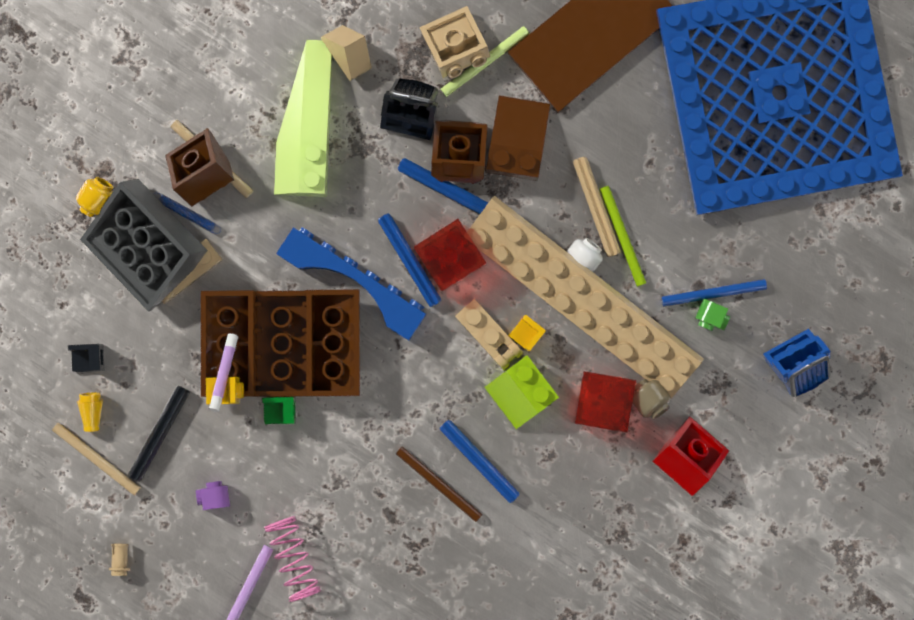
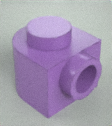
[196,481,230,510]

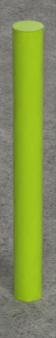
[599,185,646,287]

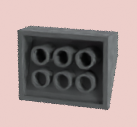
[80,179,208,312]

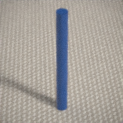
[661,279,767,307]

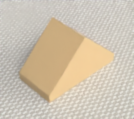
[321,25,372,81]

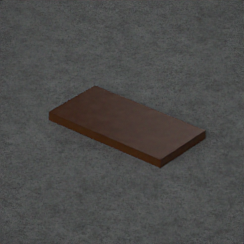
[508,0,673,113]

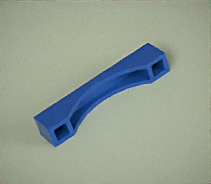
[276,227,426,341]

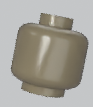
[631,379,671,419]

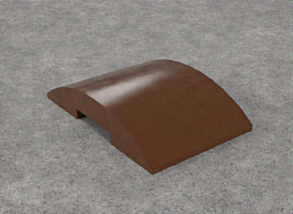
[201,289,360,397]

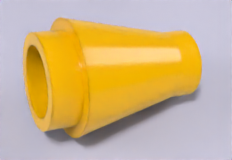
[77,392,103,432]

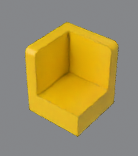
[508,314,546,352]

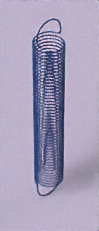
[154,193,221,234]

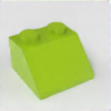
[484,355,559,429]

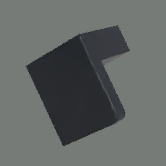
[68,344,105,372]

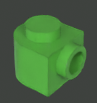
[695,299,730,331]

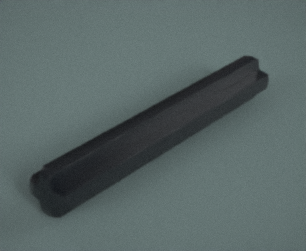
[128,386,190,482]

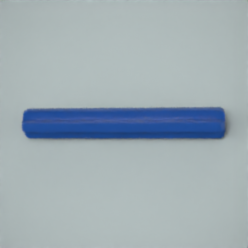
[398,158,488,214]
[378,213,441,307]
[440,420,519,503]

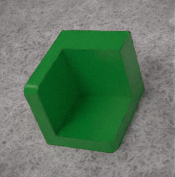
[262,397,296,424]

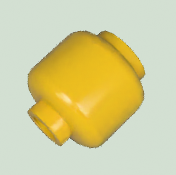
[76,177,114,217]

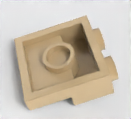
[420,6,490,78]

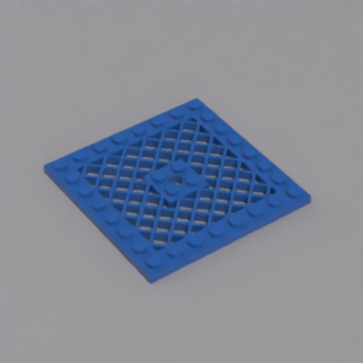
[656,0,903,216]

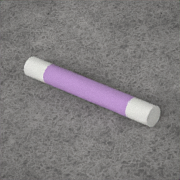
[209,334,238,412]

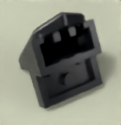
[380,78,438,140]

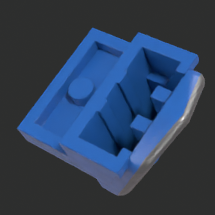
[763,329,831,397]

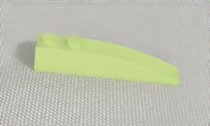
[274,40,332,197]

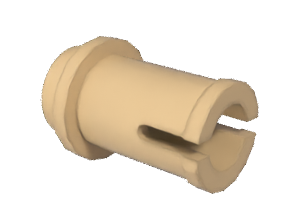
[109,543,130,576]

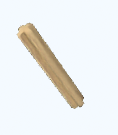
[573,157,620,257]

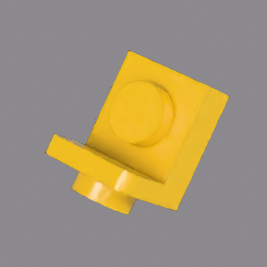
[206,377,244,404]

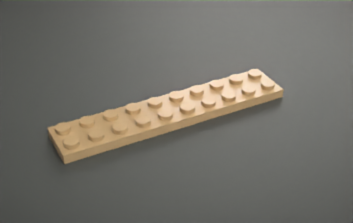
[464,196,704,398]

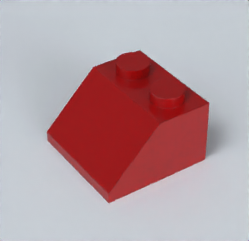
[652,416,729,496]

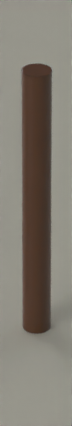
[396,446,483,522]

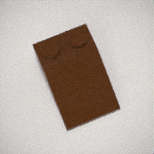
[486,95,550,181]

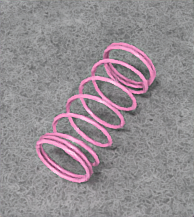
[264,516,321,602]

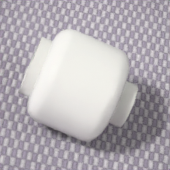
[566,238,602,272]

